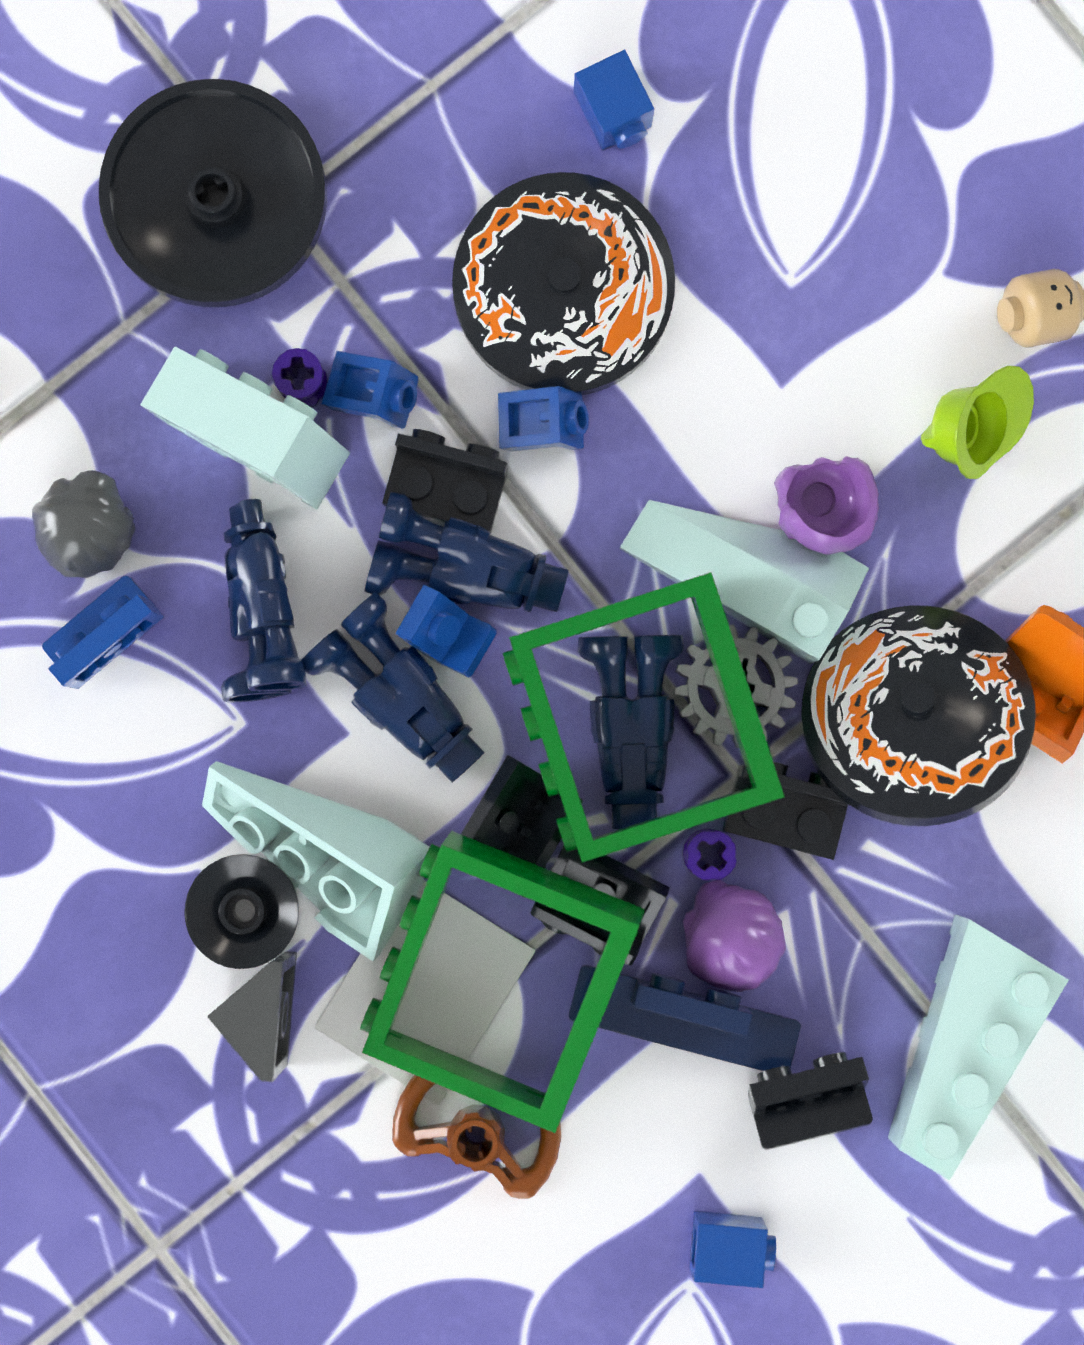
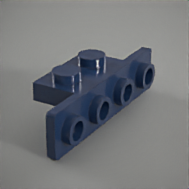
[569,965,801,1071]

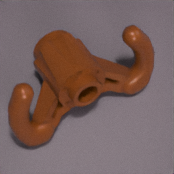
[392,1075,562,1199]

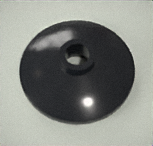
[184,854,299,969]

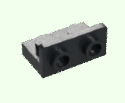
[382,429,508,535]
[722,761,849,860]

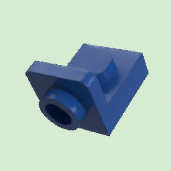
[322,351,419,429]
[498,386,589,451]
[395,585,497,678]

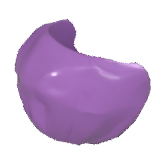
[774,456,879,555]
[683,880,786,992]

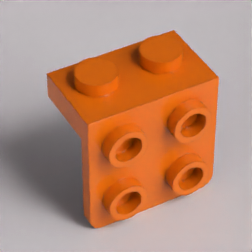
[1005,605,1084,764]

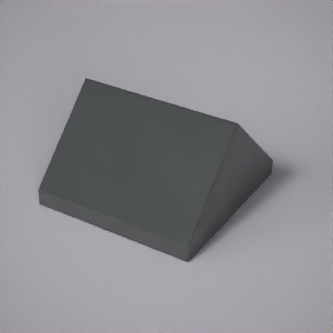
[206,951,297,1082]

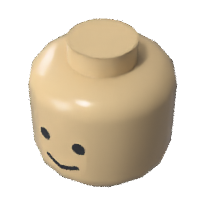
[997,269,1084,348]

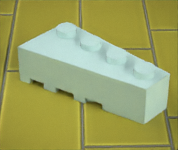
[888,914,1069,1181]

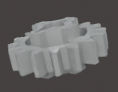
[673,625,798,748]

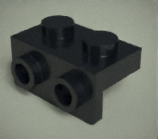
[461,755,583,897]
[530,845,670,965]
[748,1052,873,1150]

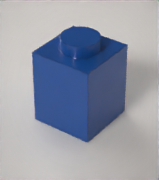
[573,49,655,151]
[689,1211,776,1288]

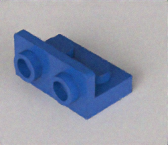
[42,576,164,689]

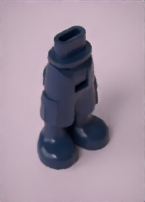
[364,491,569,612]
[221,499,307,703]
[301,592,485,783]
[578,635,684,829]

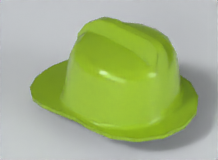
[921,365,1034,479]

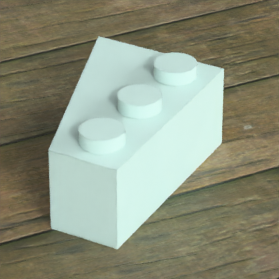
[140,347,350,510]

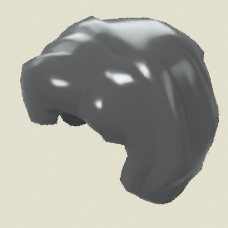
[31,470,135,578]

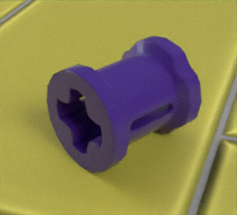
[272,348,328,407]
[682,828,737,880]

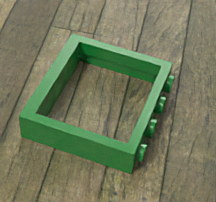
[503,572,784,862]
[360,831,645,1133]

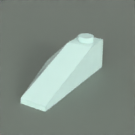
[620,500,869,664]
[202,761,429,961]

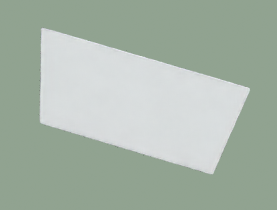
[315,880,535,1106]

